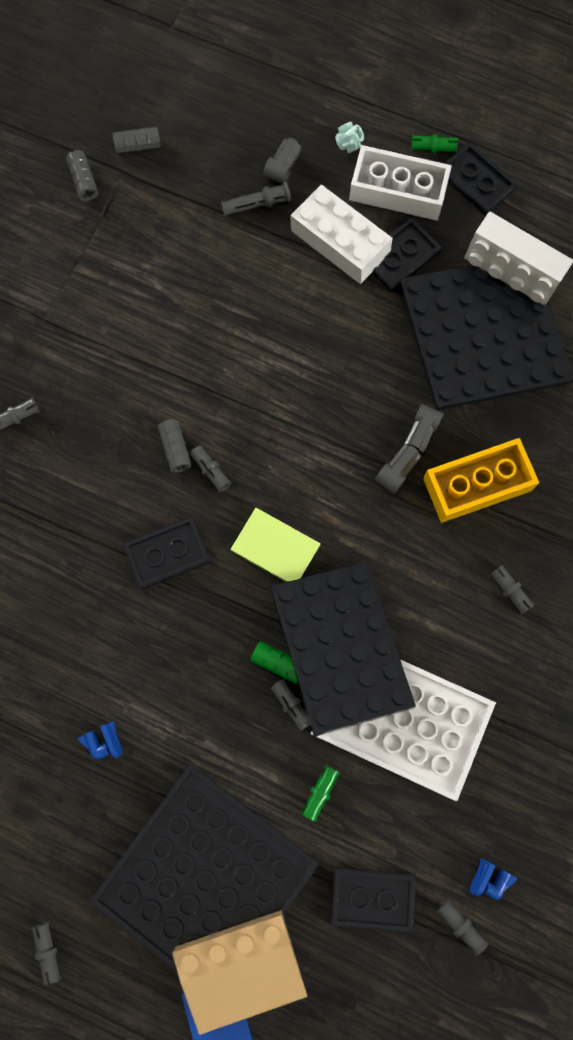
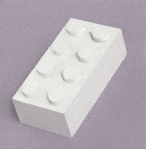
[349,145,452,221]
[291,185,392,284]
[464,211,573,306]

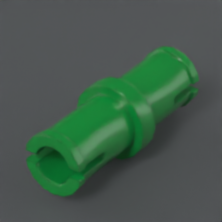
[411,134,458,153]
[301,765,340,822]

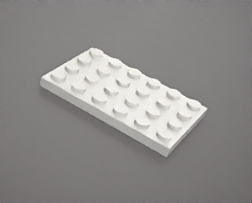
[311,660,496,801]

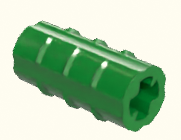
[250,641,297,684]

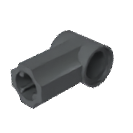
[263,137,302,184]
[404,403,444,455]
[375,444,421,495]

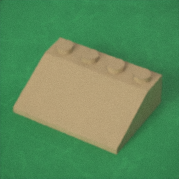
[173,910,307,1035]

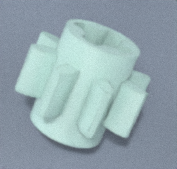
[336,121,364,153]

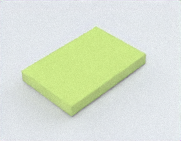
[231,508,320,582]

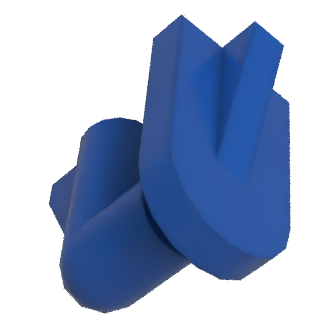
[78,721,122,760]
[470,858,517,900]

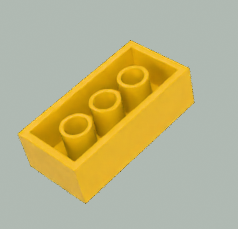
[423,438,539,523]

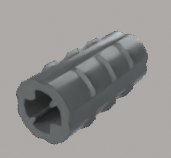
[113,126,161,154]
[66,150,98,201]
[157,419,191,473]

